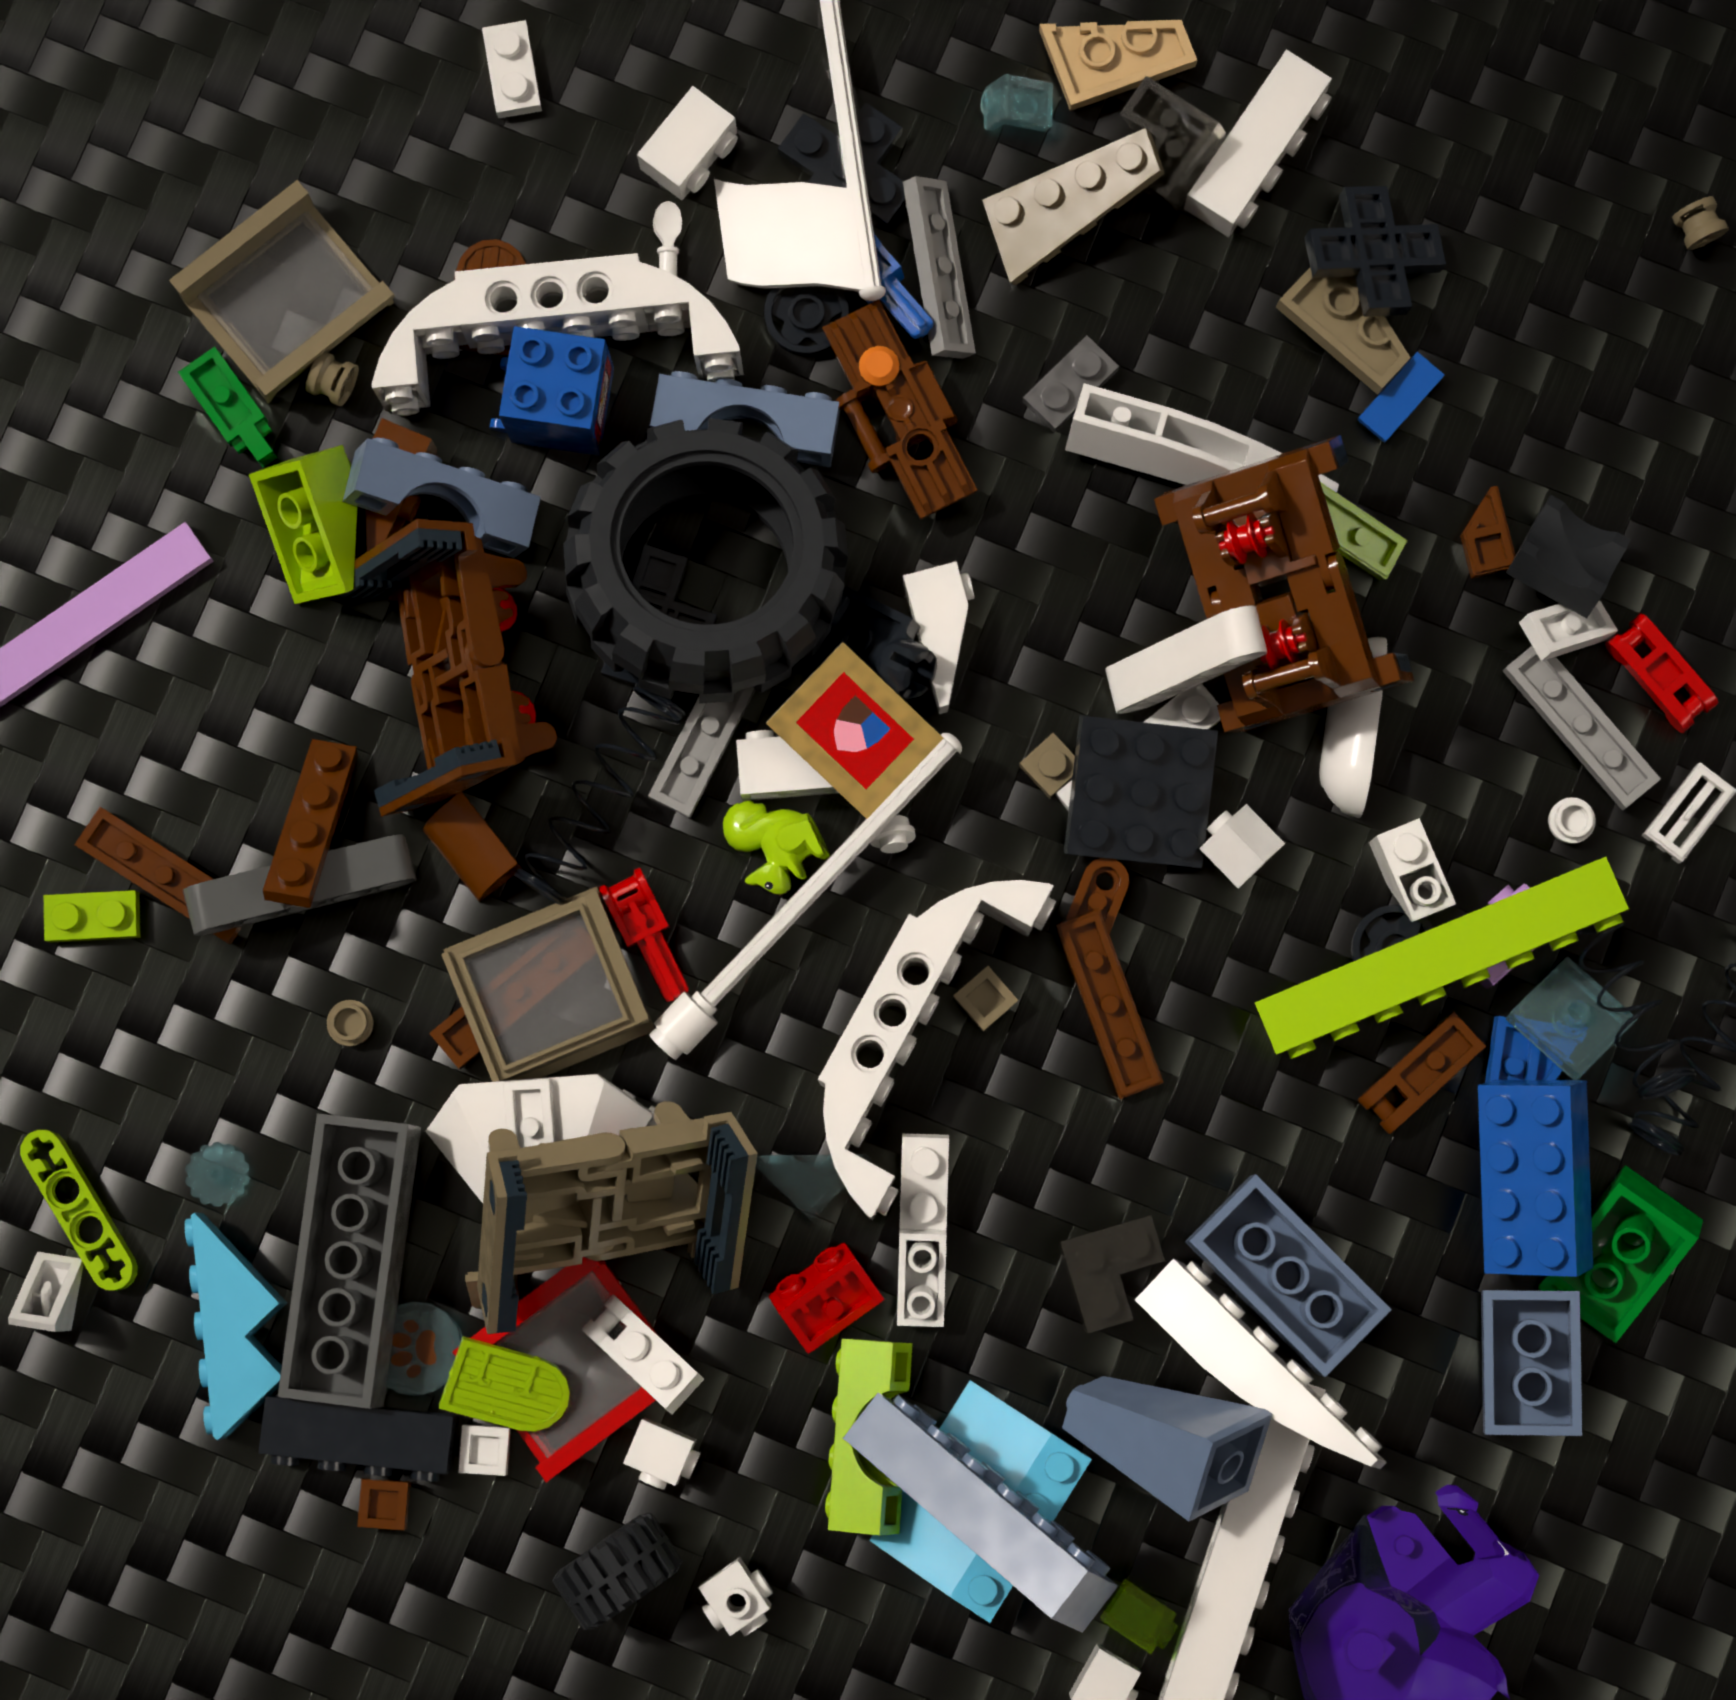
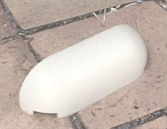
[1319,637,1387,818]

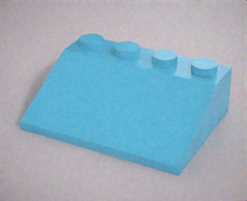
[869,1380,1092,1623]

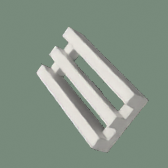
[1642,762,1736,864]

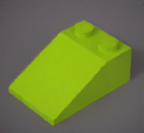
[249,445,357,604]

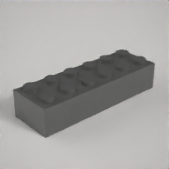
[278,1113,421,1409]

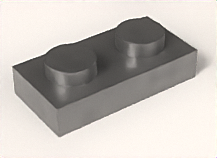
[1023,335,1119,433]

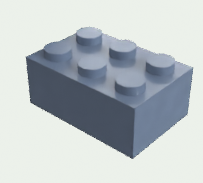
[1481,1290,1582,1436]

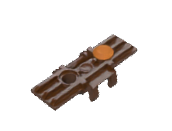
[822,300,978,520]

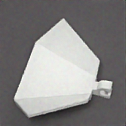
[425,1074,654,1203]

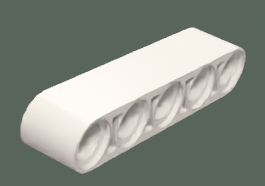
[1105,605,1267,714]

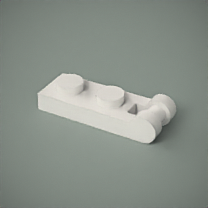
[581,1294,704,1414]

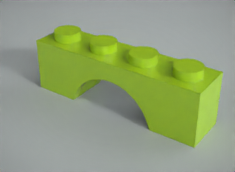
[825,1339,913,1536]

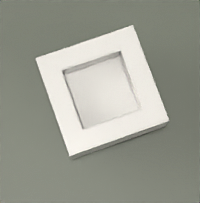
[458,1424,511,1476]

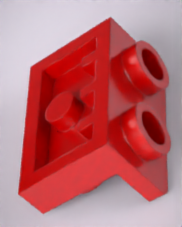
[769,1243,885,1354]

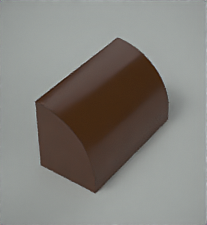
[423,792,522,902]

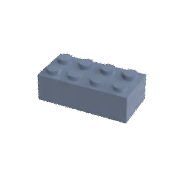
[1185,1174,1392,1377]

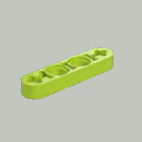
[20,1130,138,1290]

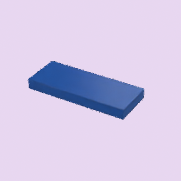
[1357,352,1445,443]

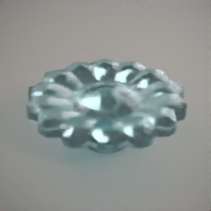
[185,1142,250,1207]

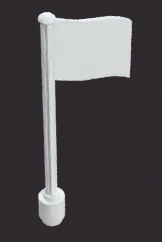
[714,0,886,301]

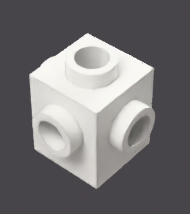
[698,1557,773,1637]

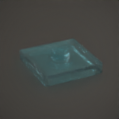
[1506,956,1638,1080]

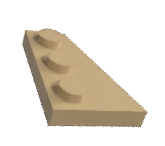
[1039,20,1197,111]

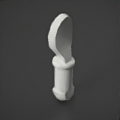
[653,201,682,277]

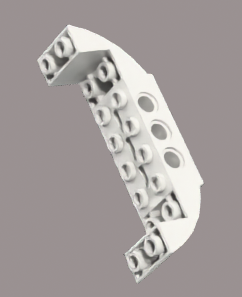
[372,253,744,416]
[818,880,1056,1220]

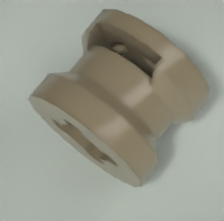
[1672,196,1729,250]
[305,352,359,406]

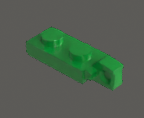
[178,347,278,468]

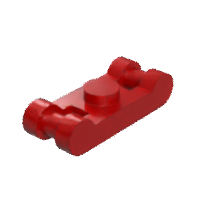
[1605,614,1719,733]

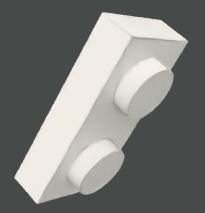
[482,20,542,119]
[1519,600,1618,661]

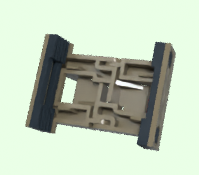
[477,1101,757,1334]

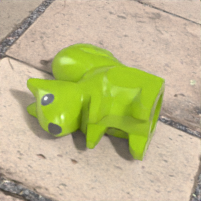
[722,800,830,895]

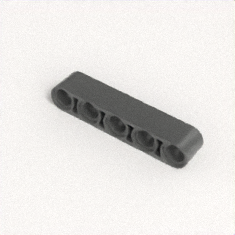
[183,834,417,936]

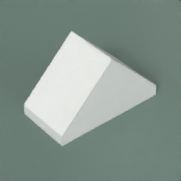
[8,1252,83,1332]

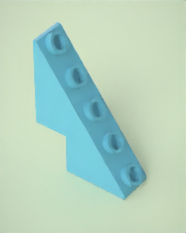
[185,1212,287,1441]

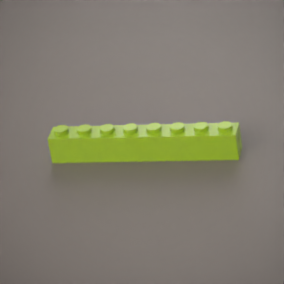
[1255,857,1629,1059]

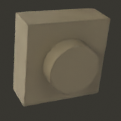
[1019,733,1075,799]
[953,966,1019,1032]

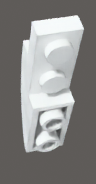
[897,1133,949,1327]

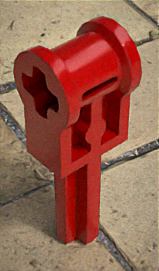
[598,867,689,1002]

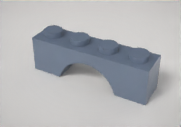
[650,371,840,467]
[342,438,541,558]

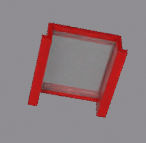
[452,1257,659,1482]

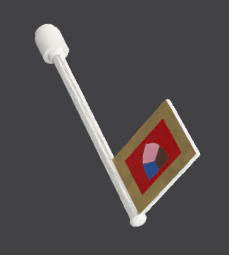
[649,642,962,1060]

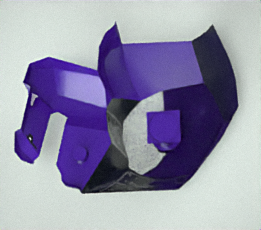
[1289,1484,1539,1700]

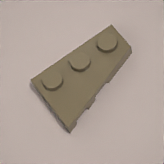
[1276,268,1411,395]

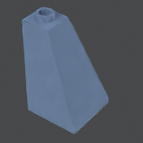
[1062,1376,1272,1521]

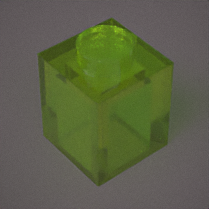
[1100,1578,1178,1654]

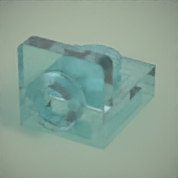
[980,74,1053,132]

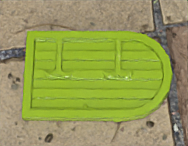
[439,1336,570,1432]

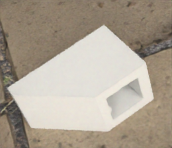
[1369,818,1456,922]

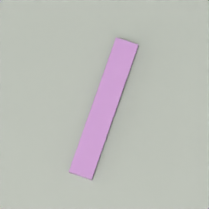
[0,522,213,707]

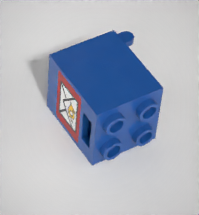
[489,326,614,456]

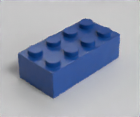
[1478,1080,1593,1277]

